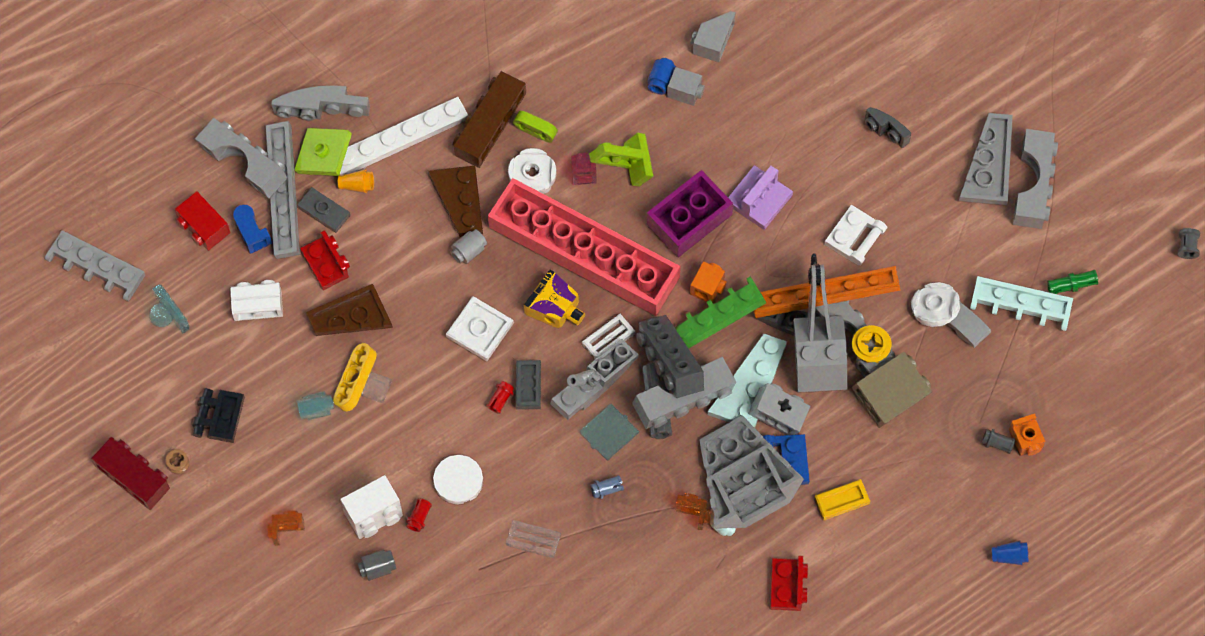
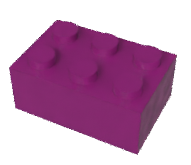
[647,170,733,258]

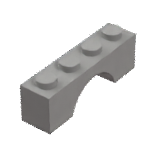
[195,118,288,199]
[1013,129,1058,229]
[815,300,895,377]
[632,357,736,429]

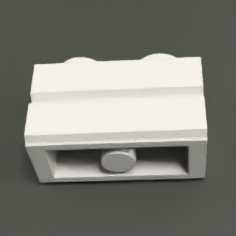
[231,280,283,321]

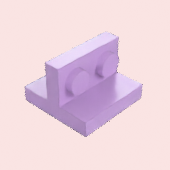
[728,165,793,230]

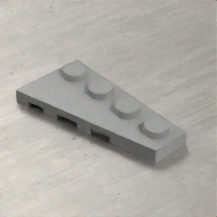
[959,113,1013,205]

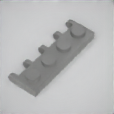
[45,230,145,301]

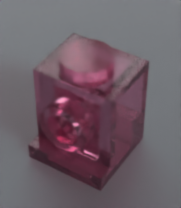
[571,152,597,185]

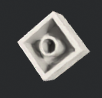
[341,475,403,539]

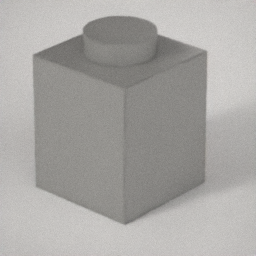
[667,67,705,106]

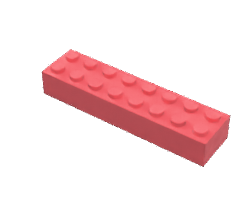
[488,178,680,316]

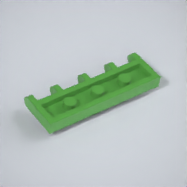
[675,276,766,349]

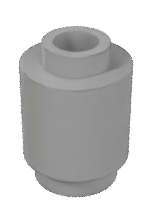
[451,229,487,264]

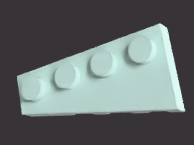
[707,334,787,428]

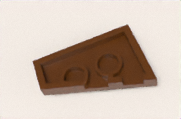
[428,165,483,237]
[306,284,393,336]

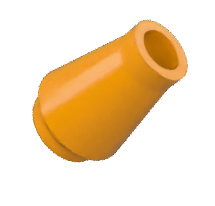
[338,169,374,193]

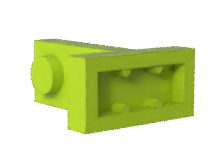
[589,133,654,187]

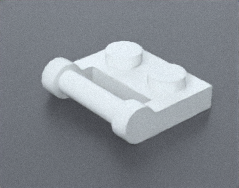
[824,205,887,265]

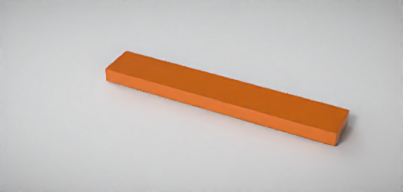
[754,266,900,318]

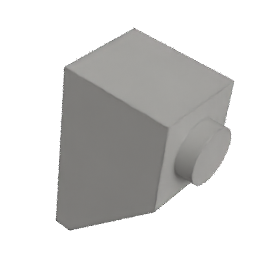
[690,11,736,62]

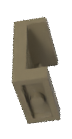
[851,352,932,428]

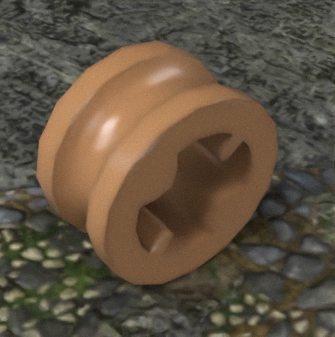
[166,449,189,474]

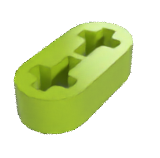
[513,111,558,143]

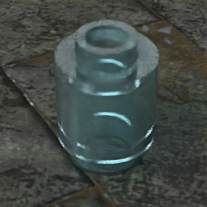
[297,391,334,421]

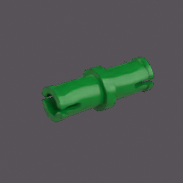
[1047,269,1099,294]

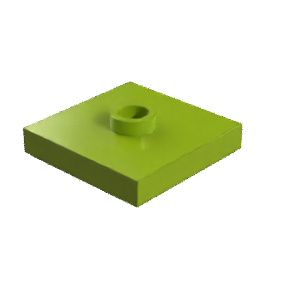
[295,128,352,176]

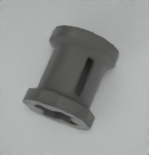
[1178,228,1200,259]

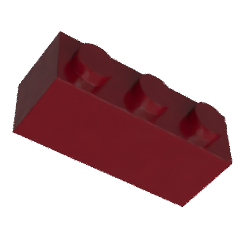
[91,437,170,510]

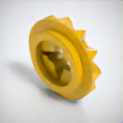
[852,325,892,364]

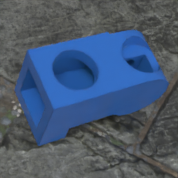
[233,205,272,254]

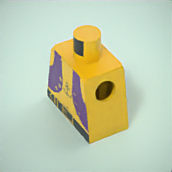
[524,269,585,328]

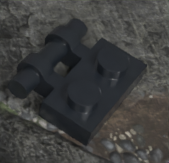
[192,388,245,443]

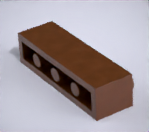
[452,71,526,168]

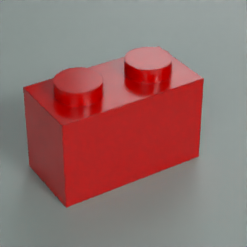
[175,191,231,251]

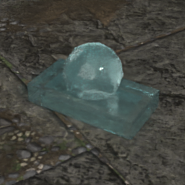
[149,284,190,334]

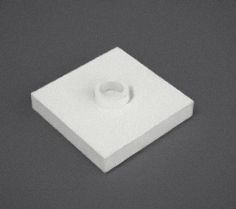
[446,296,514,361]

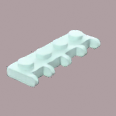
[970,276,1073,331]

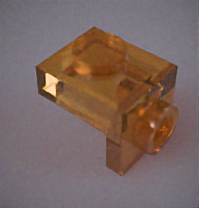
[676,493,711,530]
[267,511,305,546]

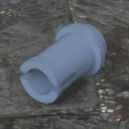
[590,475,624,500]

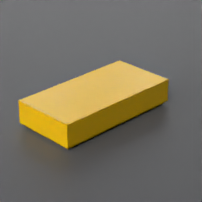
[814,479,870,521]

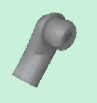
[567,369,601,387]

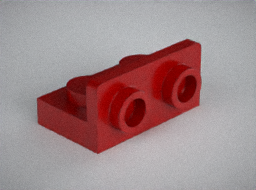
[300,230,350,291]
[771,556,808,611]

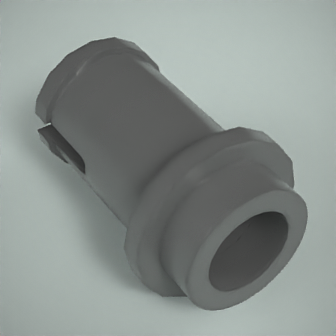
[982,429,1015,454]

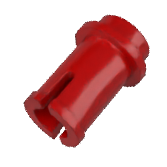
[486,381,514,414]
[406,498,432,532]

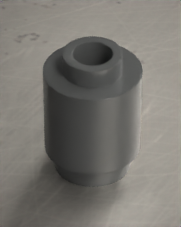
[357,550,396,581]

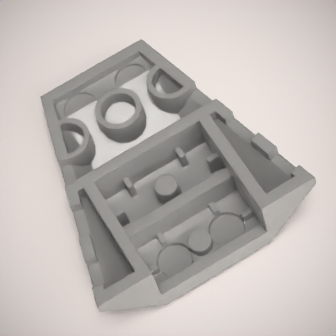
[700,415,804,529]

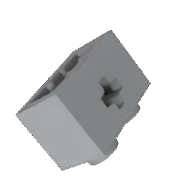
[748,383,810,435]

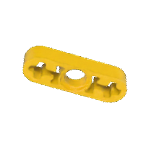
[333,343,377,412]

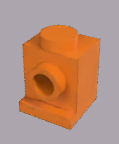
[1009,413,1046,456]

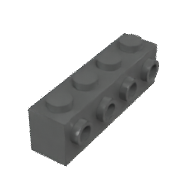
[636,315,704,398]

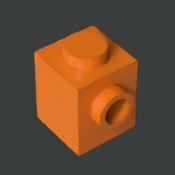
[690,261,727,303]

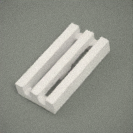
[582,314,635,360]

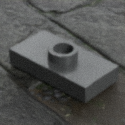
[297,187,350,233]
[516,360,541,409]

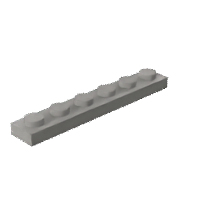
[266,121,300,259]

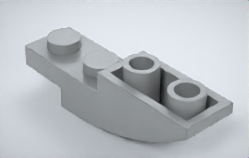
[272,86,370,121]
[550,339,639,420]

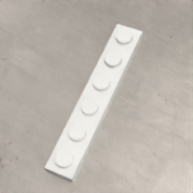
[340,97,469,175]

